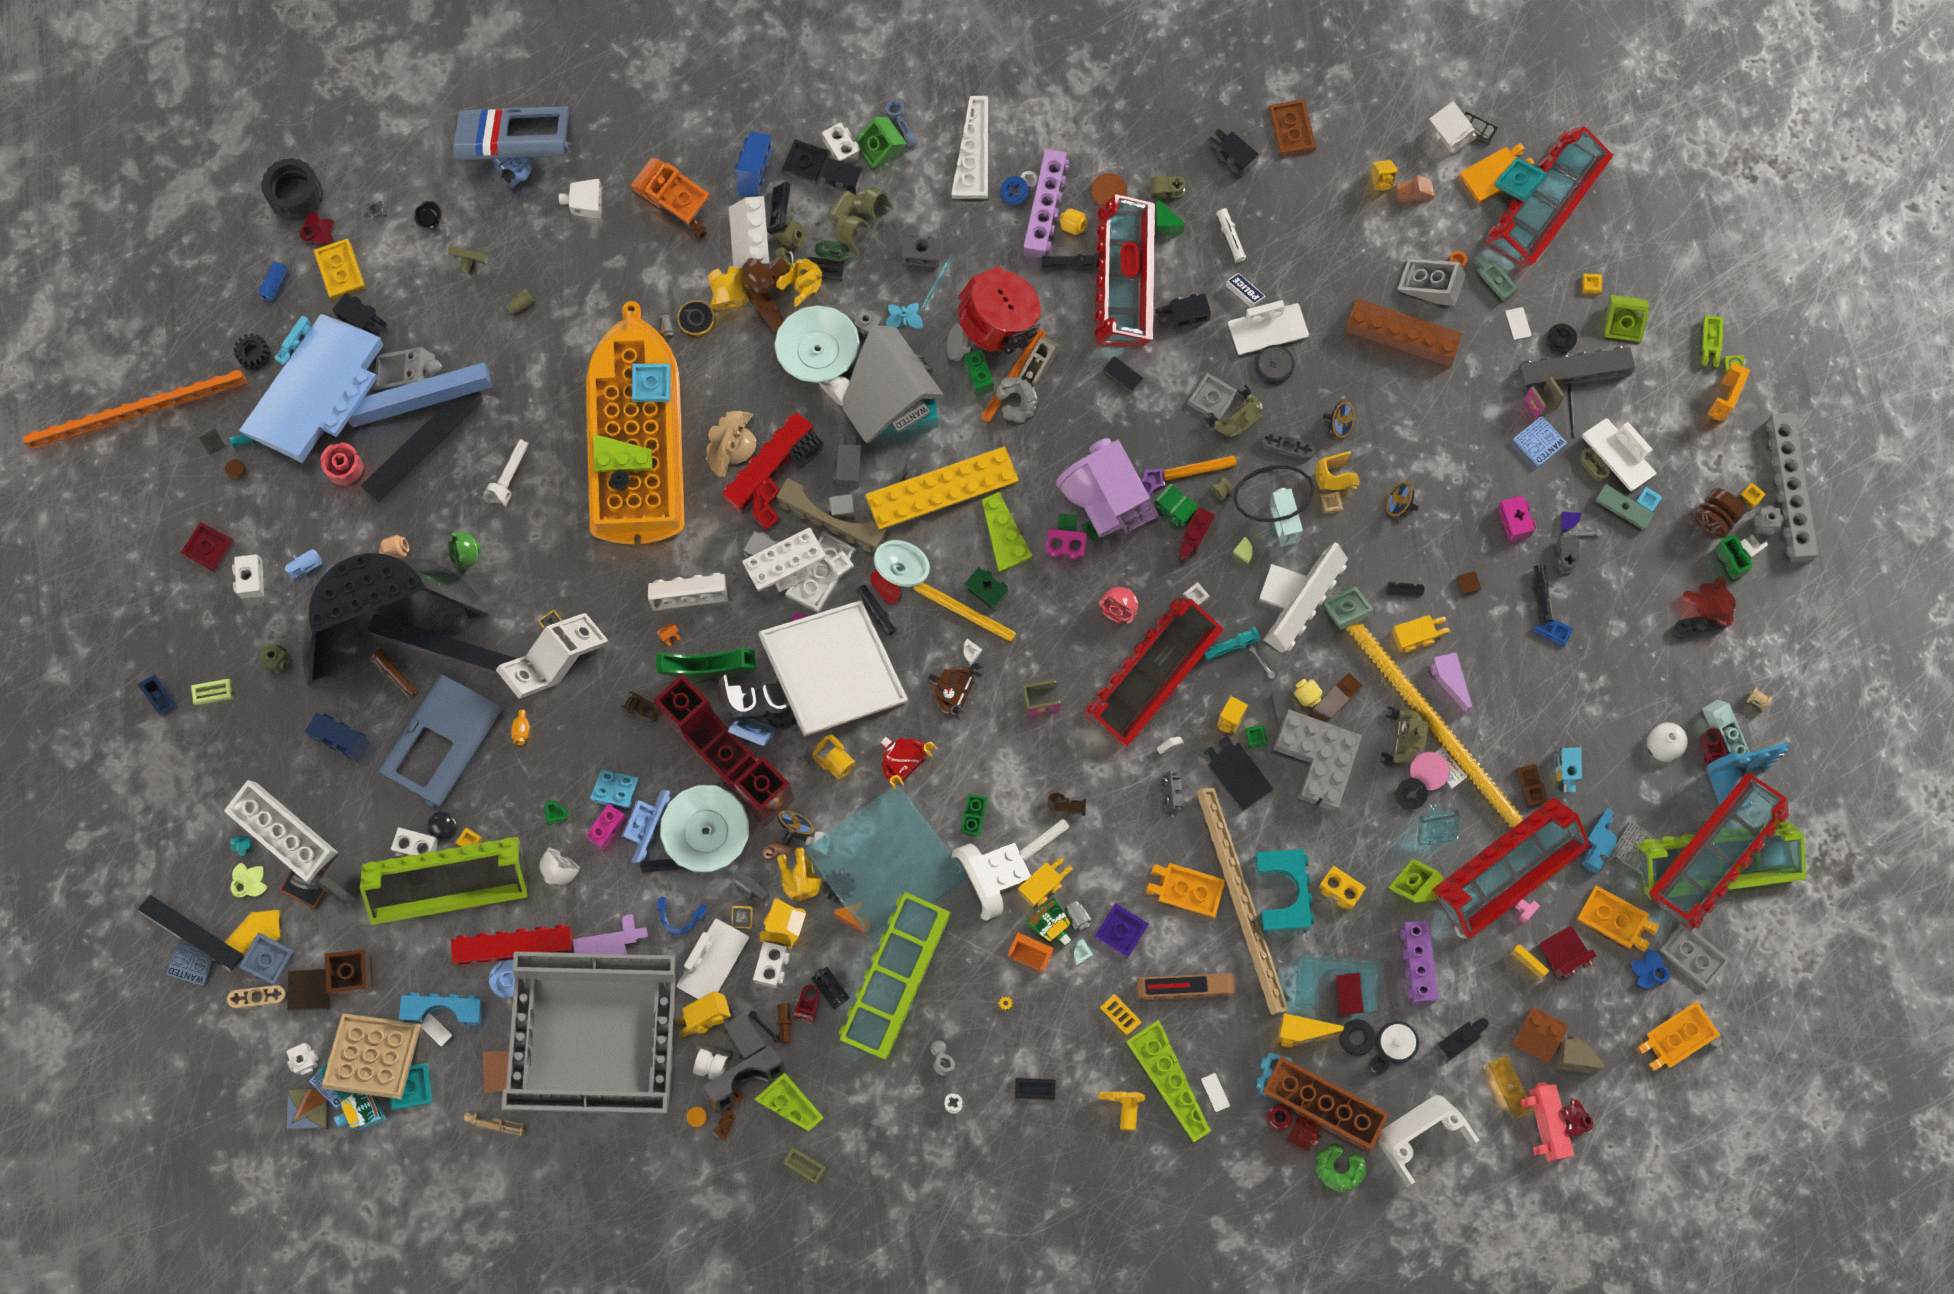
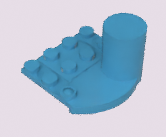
[1706,742,1789,812]

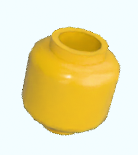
[1059,209,1088,235]

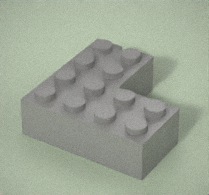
[1273,709,1362,812]

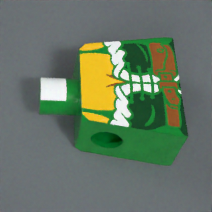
[1025,897,1073,947]

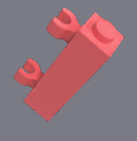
[1521,1082,1574,1162]

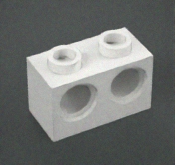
[822,122,860,164]
[391,827,439,858]
[753,941,790,989]

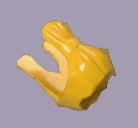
[776,258,822,307]
[777,848,822,901]

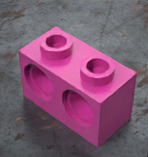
[1046,528,1087,559]

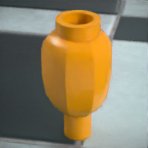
[511,710,529,745]

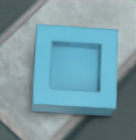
[1636,487,1662,512]

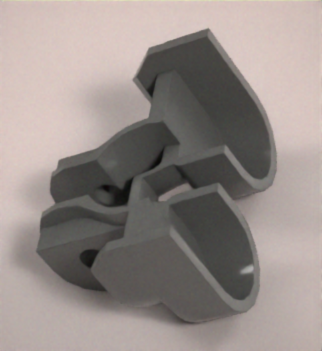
[718,675,790,719]

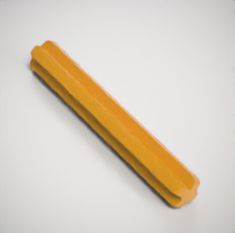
[1163,456,1237,481]

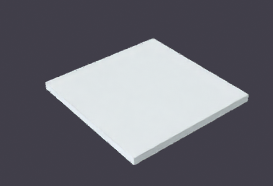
[758,600,908,736]

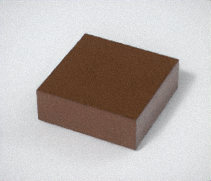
[1456,571,1481,595]

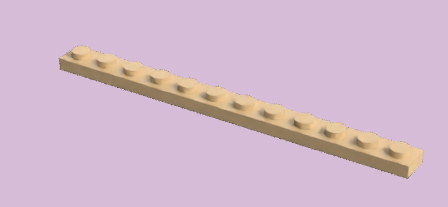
[1196,788,1289,1015]

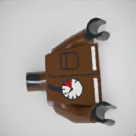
[926,663,984,720]

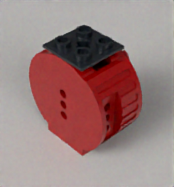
[958,266,1041,356]

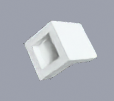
[1741,535,1768,560]

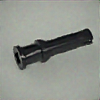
[1042,253,1097,270]

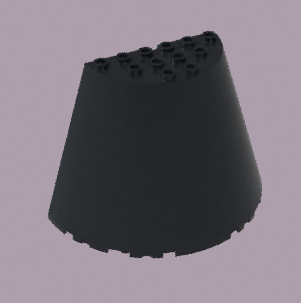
[302,553,488,686]

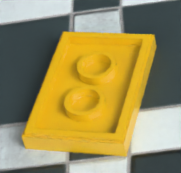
[313,238,366,300]

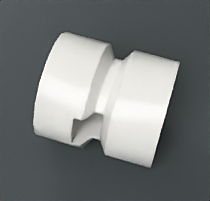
[693,1049,728,1080]

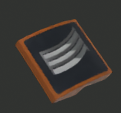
[279,868,326,909]

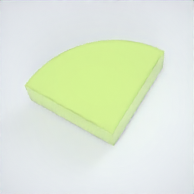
[1233,537,1253,564]

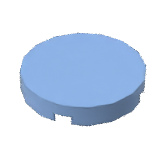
[489,960,515,999]

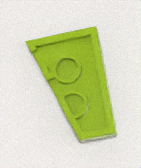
[593,434,653,473]
[754,1073,824,1132]

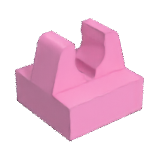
[1515,899,1540,924]

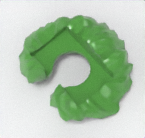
[1315,1143,1367,1192]

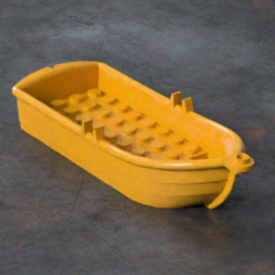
[586,301,685,544]

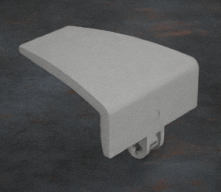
[842,325,943,443]

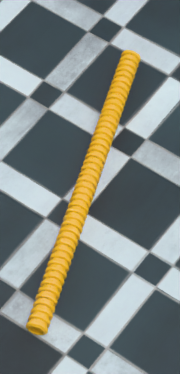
[1346,621,1523,828]

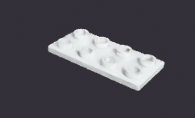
[1228,300,1309,355]
[1582,418,1656,491]
[743,528,826,592]
[677,919,749,999]

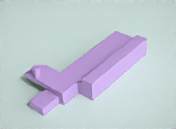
[573,914,648,954]

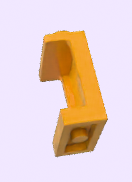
[1707,363,1750,422]

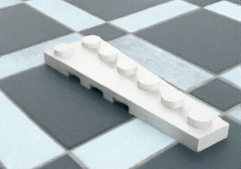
[952,96,988,199]

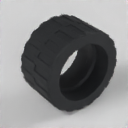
[261,158,323,220]

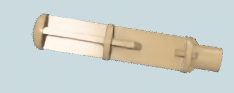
[464,1113,526,1136]

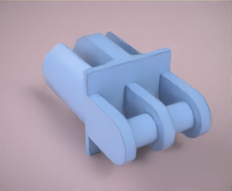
[285,549,322,578]

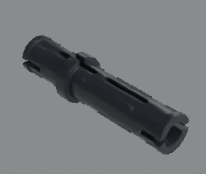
[1533,564,1554,623]
[856,584,897,636]

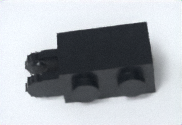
[1207,129,1259,176]
[332,293,388,336]
[1155,293,1211,329]
[1434,1018,1489,1063]

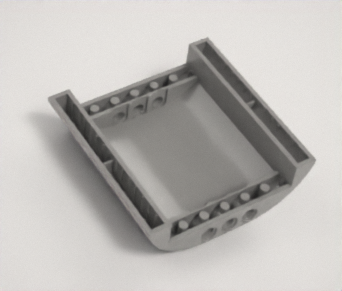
[501,952,676,1114]

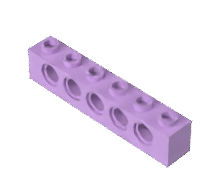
[1023,149,1069,258]

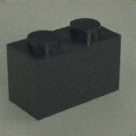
[821,158,863,195]

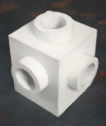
[286,1043,319,1076]

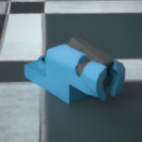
[1582,808,1617,873]

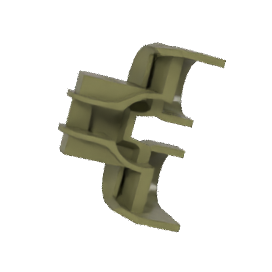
[826,187,894,256]

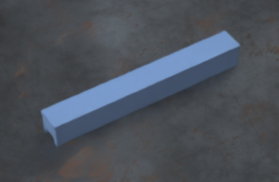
[348,362,492,428]

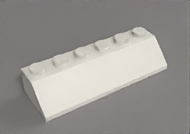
[1263,542,1348,653]

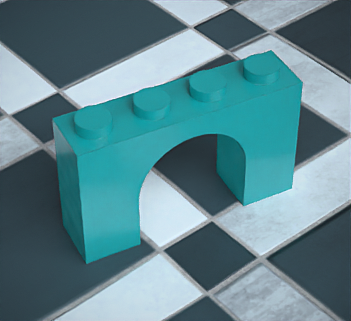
[1255,849,1314,933]

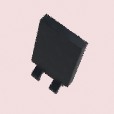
[1204,734,1274,812]

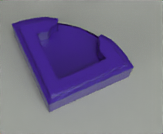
[1561,512,1581,532]

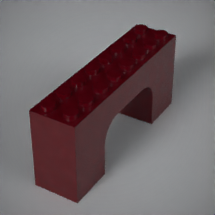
[653,674,795,826]

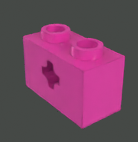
[1498,495,1536,541]
[585,804,627,851]

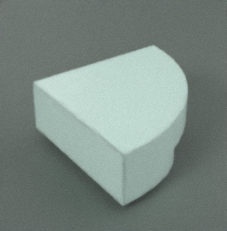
[1073,939,1093,967]

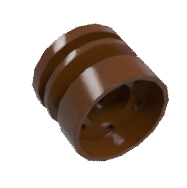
[1693,488,1746,538]

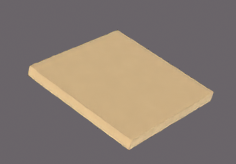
[321,1013,421,1099]

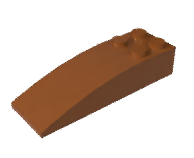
[1263,1056,1389,1152]

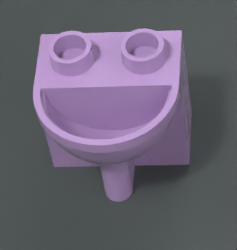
[1056,438,1159,537]

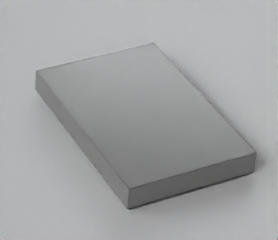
[1658,924,1731,990]

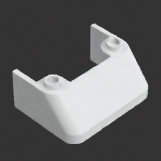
[1377,1095,1479,1187]

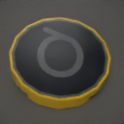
[677,301,715,337]

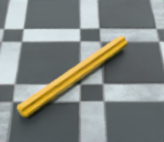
[913,582,1016,642]

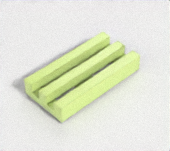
[191,679,233,705]

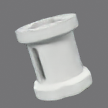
[944,1093,962,1114]

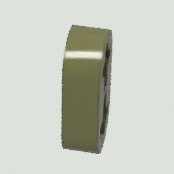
[1579,448,1610,481]

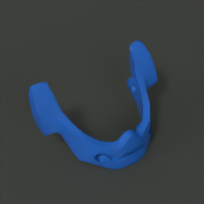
[656,896,706,936]

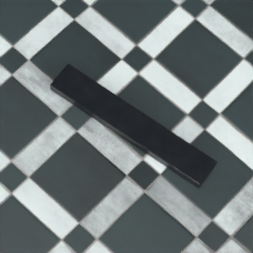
[137,895,244,972]

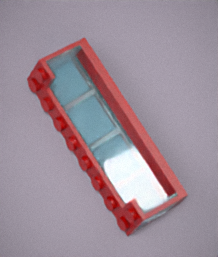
[1485,126,1614,267]
[1649,772,1789,932]
[1432,797,1591,939]

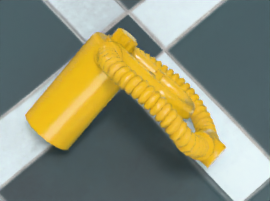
[1097,1091,1145,1131]

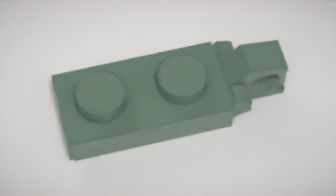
[1474,254,1518,301]

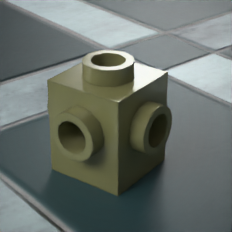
[774,220,807,249]
[259,643,291,674]

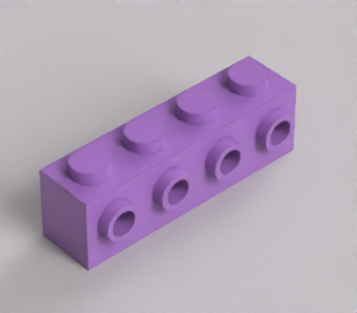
[1400,921,1438,1004]

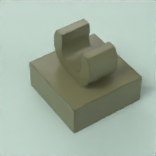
[772,247,794,271]

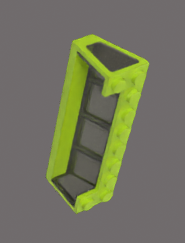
[360,837,528,925]

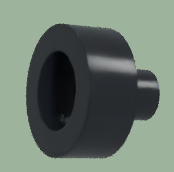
[610,471,630,491]

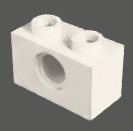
[232,554,264,599]

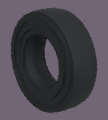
[1339,1019,1376,1056]

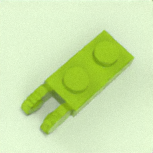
[1701,315,1724,367]

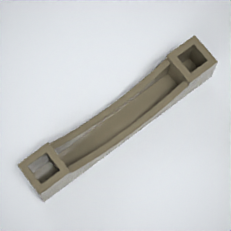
[776,478,888,552]

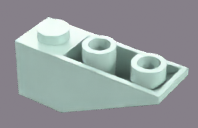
[1702,700,1750,755]

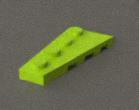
[982,492,1033,574]

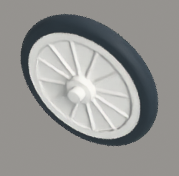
[1377,1021,1419,1063]

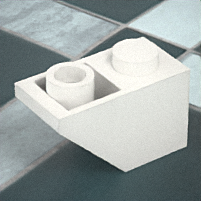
[818,375,850,406]

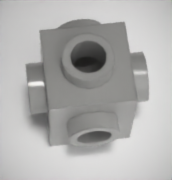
[852,308,883,337]
[1754,506,1783,535]

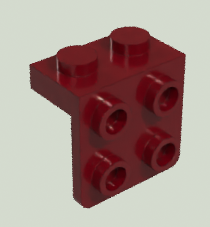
[1539,926,1597,979]

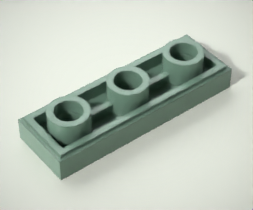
[1595,484,1655,530]

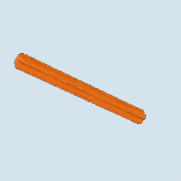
[981,329,1046,422]

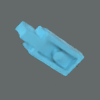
[275,316,311,366]

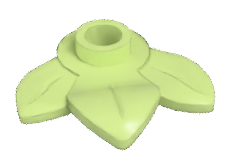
[230,863,268,898]

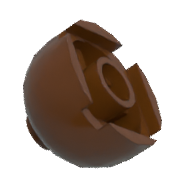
[740,258,777,294]

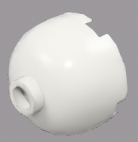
[1647,722,1688,762]
[539,848,580,885]

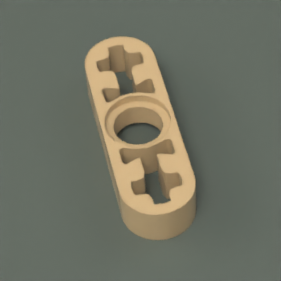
[227,985,287,1009]

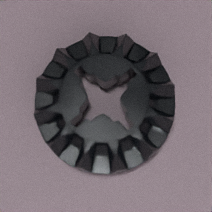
[1547,324,1577,353]
[1396,778,1428,809]

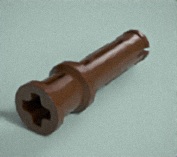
[370,648,419,699]

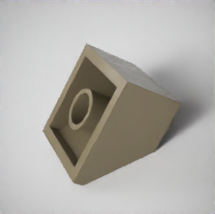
[1556,1036,1604,1074]

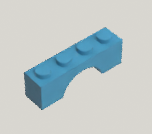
[399,992,484,1026]

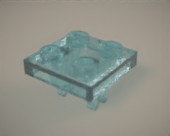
[1417,803,1460,846]

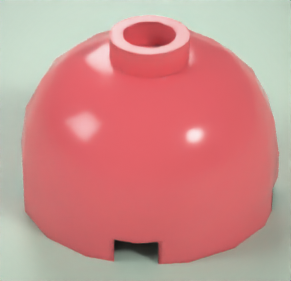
[1099,587,1138,624]

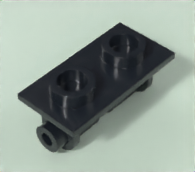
[811,966,850,1009]

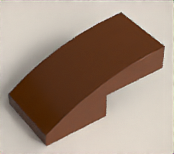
[1516,764,1548,806]

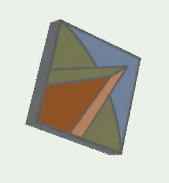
[286,1088,328,1130]

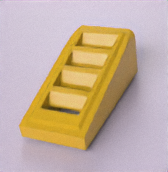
[1100,994,1142,1037]

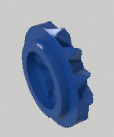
[1000,176,1029,206]

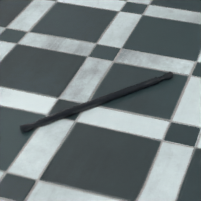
[1565,353,1575,437]

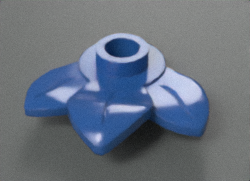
[1630,949,1670,988]

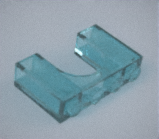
[1295,954,1379,1014]

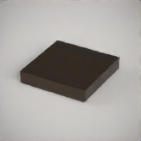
[287,969,329,1011]

